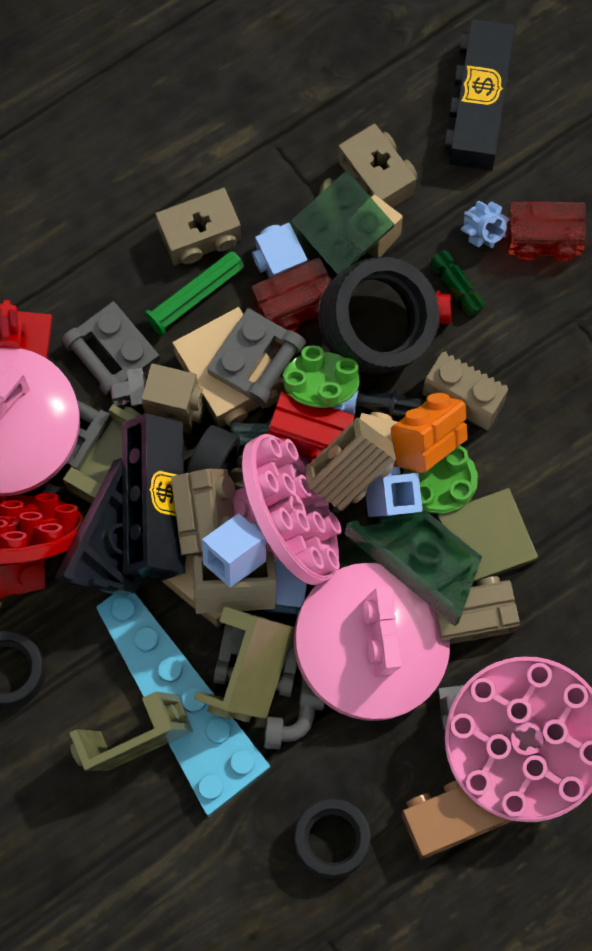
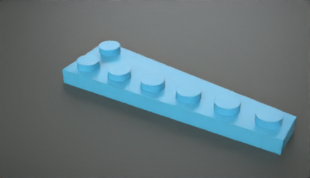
[96,593,271,817]

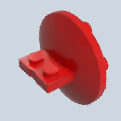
[0,493,84,599]

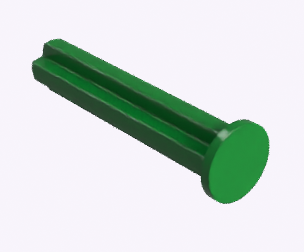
[144,251,244,336]

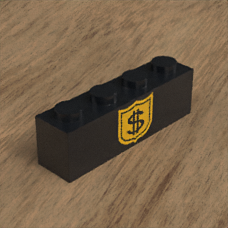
[444,19,515,171]
[122,413,186,581]

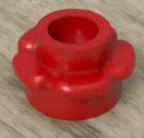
[436,291,451,328]

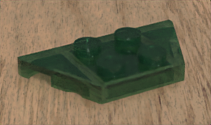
[344,510,482,626]

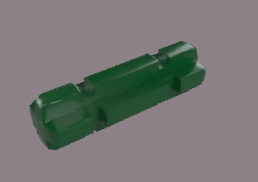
[430,250,485,317]

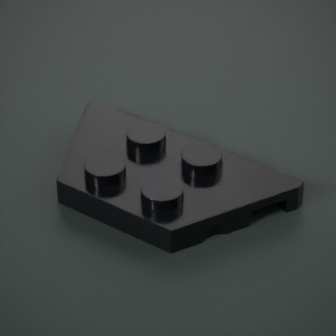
[54,458,142,596]

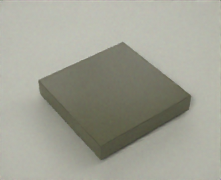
[437,488,538,587]

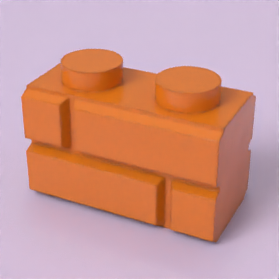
[391,393,468,473]

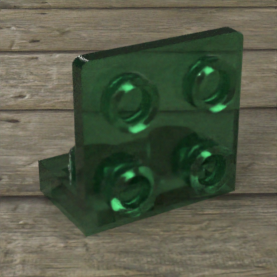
[291,172,394,274]

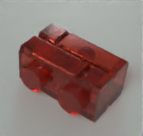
[507,202,586,261]
[251,257,331,331]

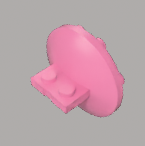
[0,348,80,496]
[232,434,341,585]
[293,563,450,721]
[445,657,592,822]

